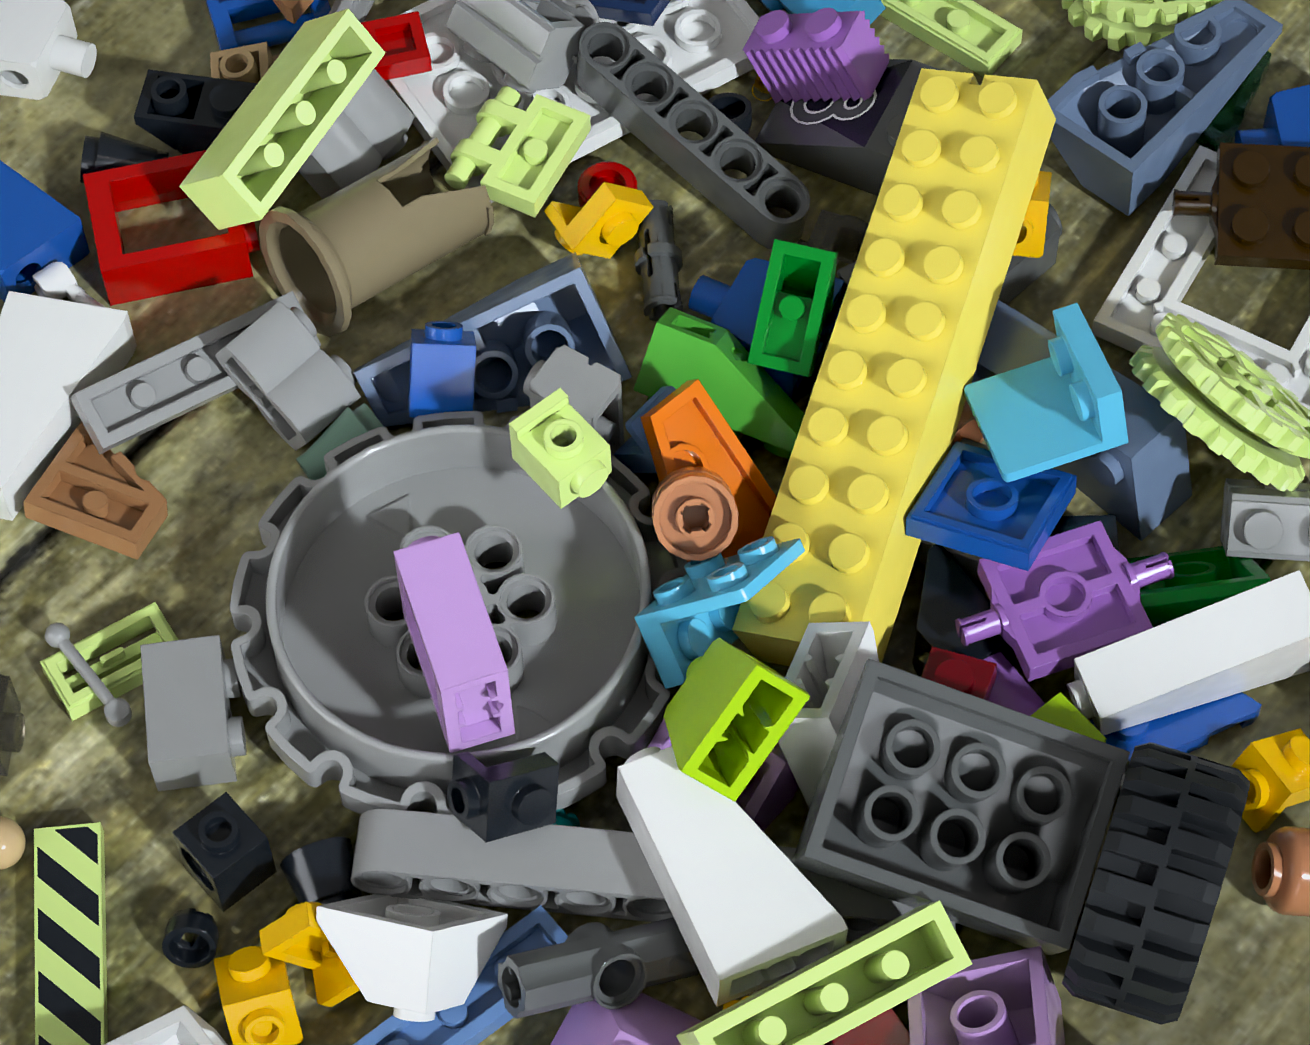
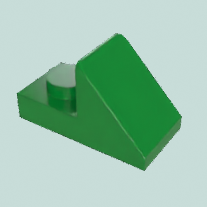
[747,239,838,377]

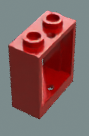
[83,150,260,306]

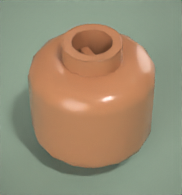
[1251,826,1310,917]

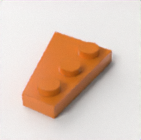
[640,379,777,563]

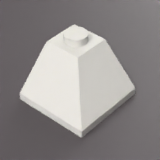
[316,894,508,1022]

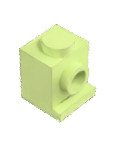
[509,388,612,509]

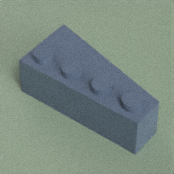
[972,300,1192,541]

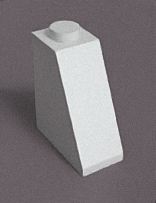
[778,621,879,809]

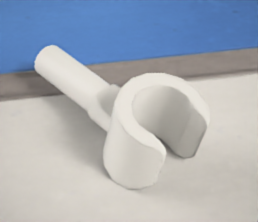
[32,262,105,307]

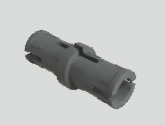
[634,200,683,322]

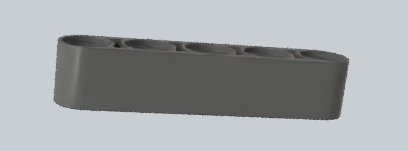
[575,22,811,249]

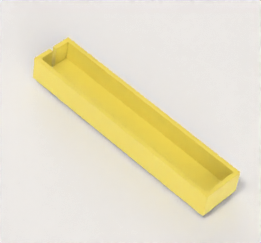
[732,68,1056,666]

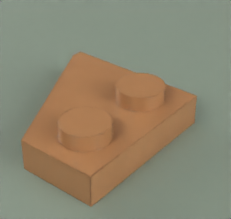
[23,421,168,560]

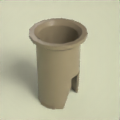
[259,137,494,337]

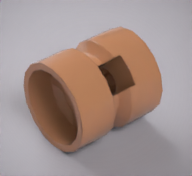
[651,466,739,561]

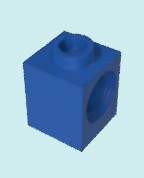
[408,321,476,418]

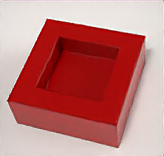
[361,11,432,80]

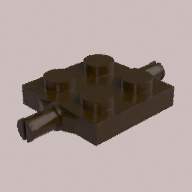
[1172,142,1310,270]

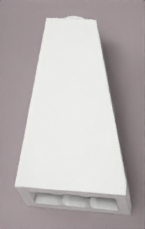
[0,291,137,521]
[1067,570,1310,735]
[616,746,848,1007]

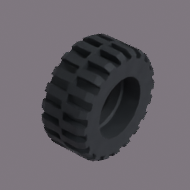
[1062,742,1250,1025]

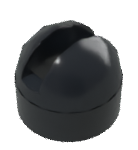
[708,93,752,135]
[162,908,219,968]

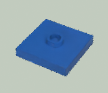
[906,441,1077,571]

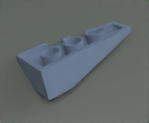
[1047,0,1283,216]
[354,252,632,427]

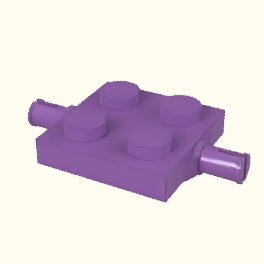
[955,520,1174,682]

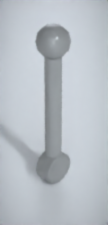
[45,622,132,727]

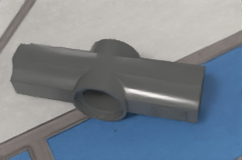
[498,917,699,1019]

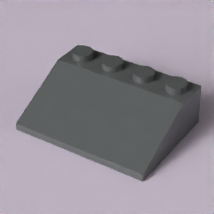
[792,659,1130,956]

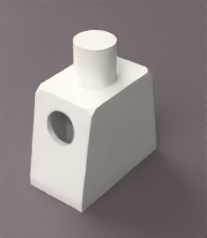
[0,0,97,100]

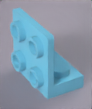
[964,303,1129,482]
[634,536,805,689]

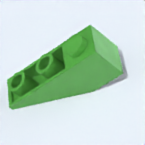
[633,307,805,459]

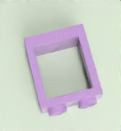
[393,532,515,753]

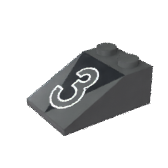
[755,59,940,196]

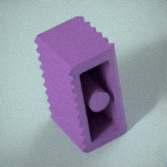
[743,8,889,103]

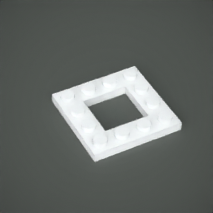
[1092,145,1310,410]

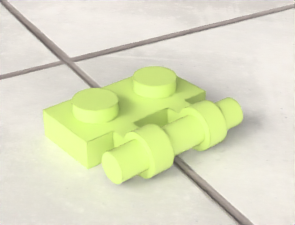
[444,86,591,218]

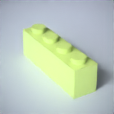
[179,9,385,230]
[676,900,972,1045]

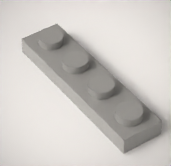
[70,291,321,455]

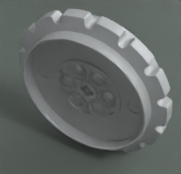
[230,411,687,815]

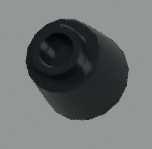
[280,837,362,905]

